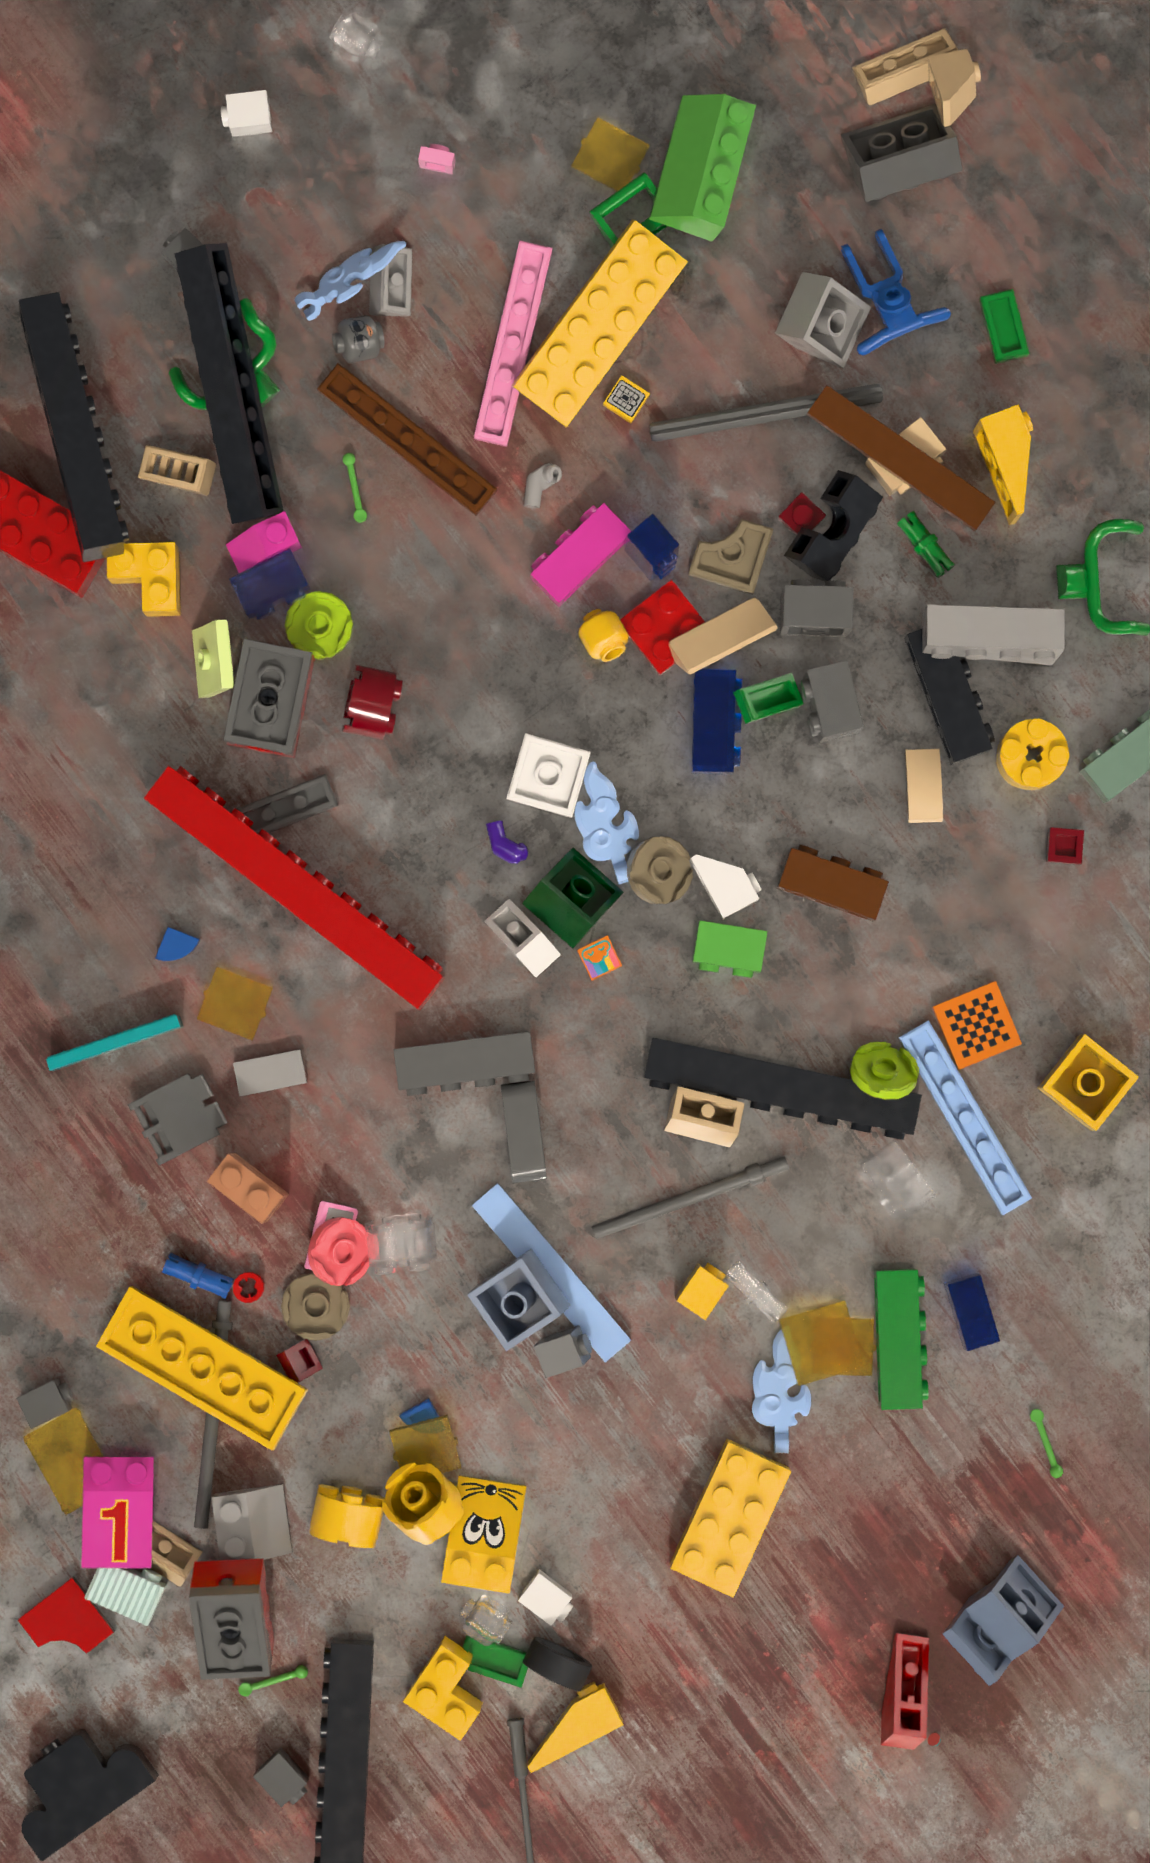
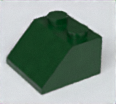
[522,847,624,949]

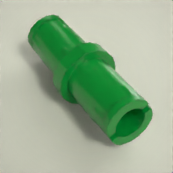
[897,511,955,578]

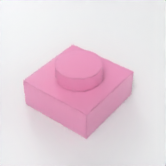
[418,144,455,175]

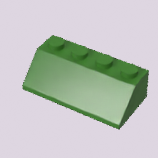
[649,94,756,242]

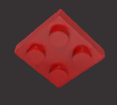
[620,579,705,676]

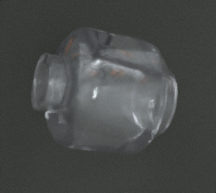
[330,12,383,64]
[459,1594,513,1646]

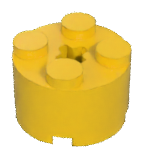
[996,718,1069,790]
[382,1463,464,1545]
[309,1484,385,1548]

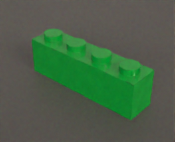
[874,1269,929,1410]

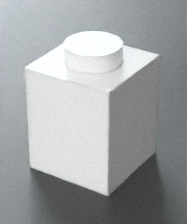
[221,90,273,137]
[518,1569,573,1626]

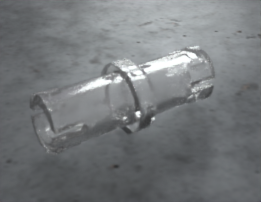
[725,1260,788,1324]

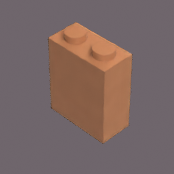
[207,1153,289,1224]

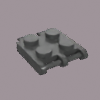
[128,1073,228,1166]

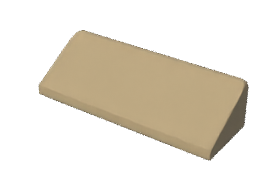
[852,29,958,105]
[669,598,777,675]
[150,1521,202,1587]

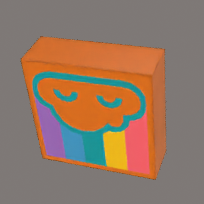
[577,935,622,981]

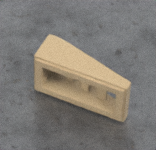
[138,445,216,496]

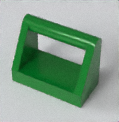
[589,172,668,248]

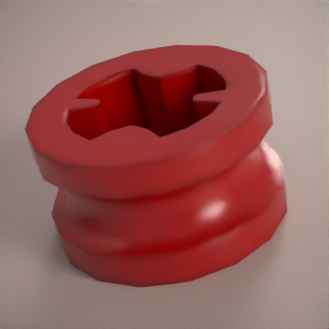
[233,1272,265,1303]

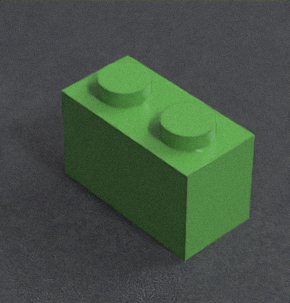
[692,920,768,978]

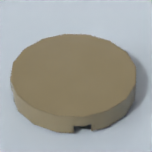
[627,836,693,904]
[281,1272,350,1341]

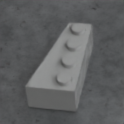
[922,604,1065,665]

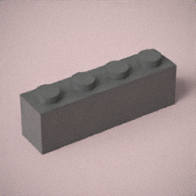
[393,1032,535,1096]

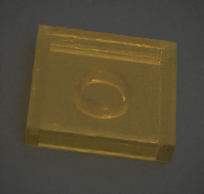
[778,1301,864,1386]

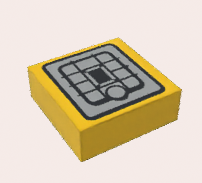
[603,375,650,424]

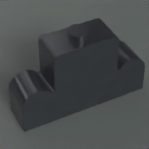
[21,1729,159,1862]

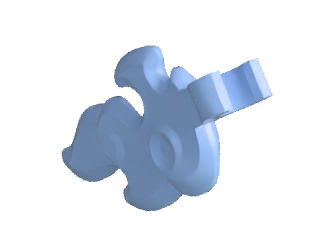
[294,241,406,321]
[575,762,639,885]
[752,1326,811,1453]

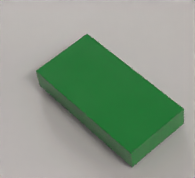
[979,289,1029,364]
[733,672,803,724]
[462,1632,528,1688]

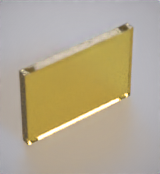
[23,1407,104,1515]

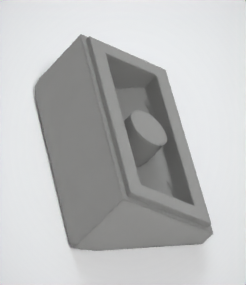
[369,244,412,316]

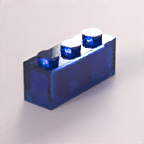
[625,514,680,581]
[692,669,742,775]

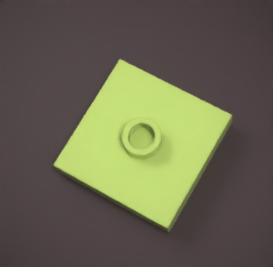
[192,619,234,698]

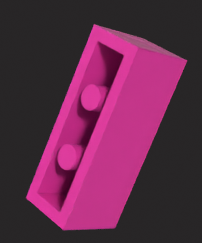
[530,503,632,607]

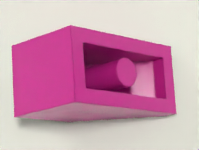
[226,511,302,576]

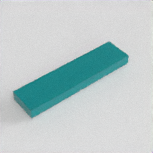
[46,1014,184,1071]

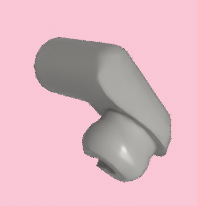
[523,463,562,509]

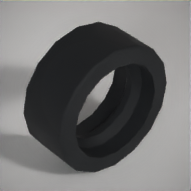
[523,1637,592,1691]

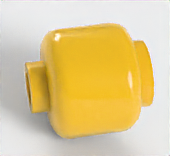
[578,609,629,662]

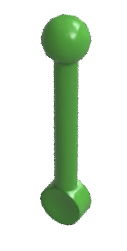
[342,453,367,523]
[1030,1409,1063,1478]
[238,1665,308,1697]

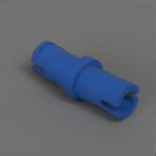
[162,1253,234,1299]

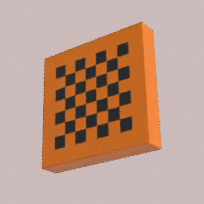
[932,981,1022,1070]

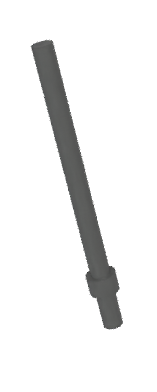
[592,1156,789,1239]

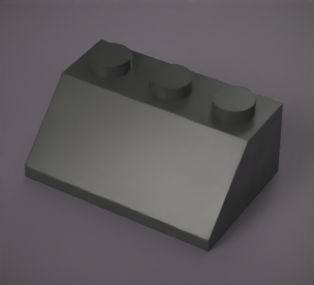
[841,104,963,202]

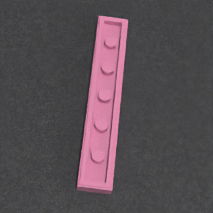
[474,240,553,447]

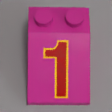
[81,1457,154,1568]

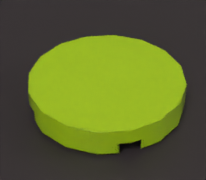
[285,591,353,660]
[850,1042,919,1100]

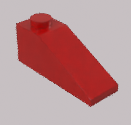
[881,1633,929,1750]

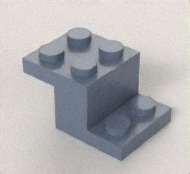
[943,1555,1064,1686]

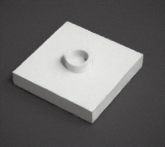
[506,733,591,818]

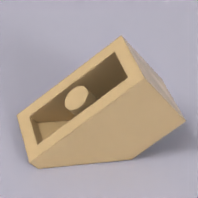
[928,49,981,127]

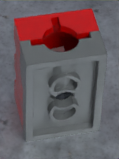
[223,639,315,758]
[189,1558,274,1680]

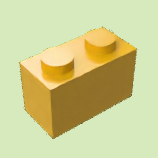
[675,1262,729,1320]

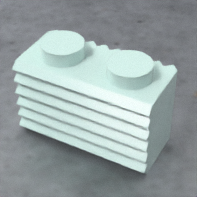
[84,1568,167,1626]

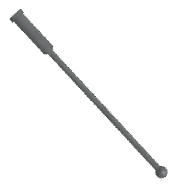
[507,1718,534,1863]

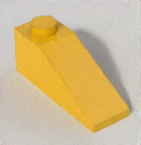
[528,1682,623,1773]

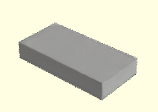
[233,1049,308,1097]

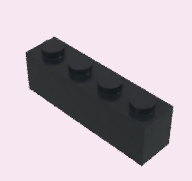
[904,629,995,765]

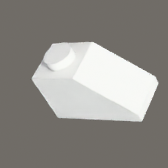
[690,855,761,920]
[484,899,561,977]

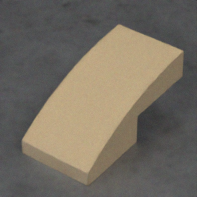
[905,749,943,823]

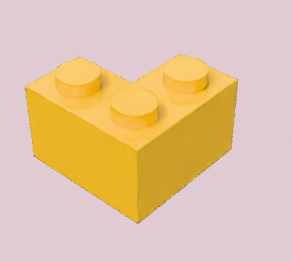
[107,542,181,617]
[403,1636,483,1741]

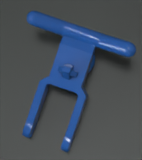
[841,229,951,355]

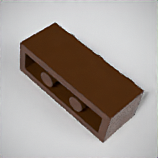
[777,844,889,922]

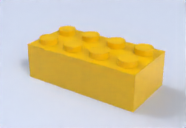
[669,1439,791,1598]

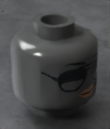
[332,315,385,363]

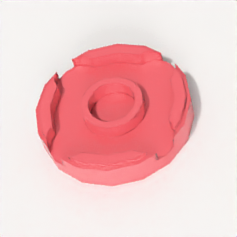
[308,1217,373,1286]

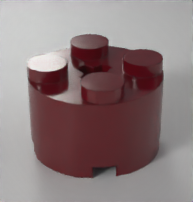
[342,665,403,740]

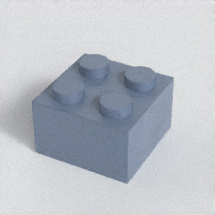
[467,1249,570,1351]

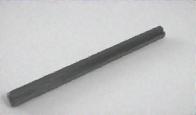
[649,383,883,442]

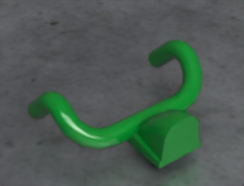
[168,298,281,410]
[1056,519,1150,636]

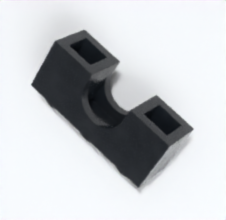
[784,470,883,582]

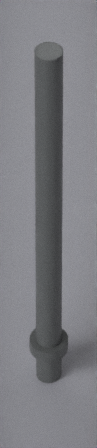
[194,1300,233,1529]

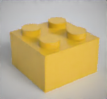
[1037,1034,1139,1131]

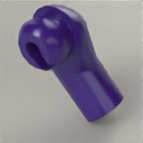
[486,820,529,864]

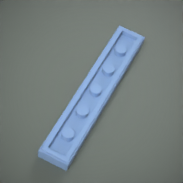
[898,1020,1032,1215]
[472,1183,631,1362]

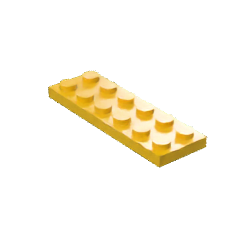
[511,220,688,427]
[96,1286,308,1451]

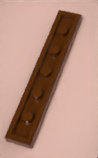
[317,363,497,517]
[807,385,996,531]

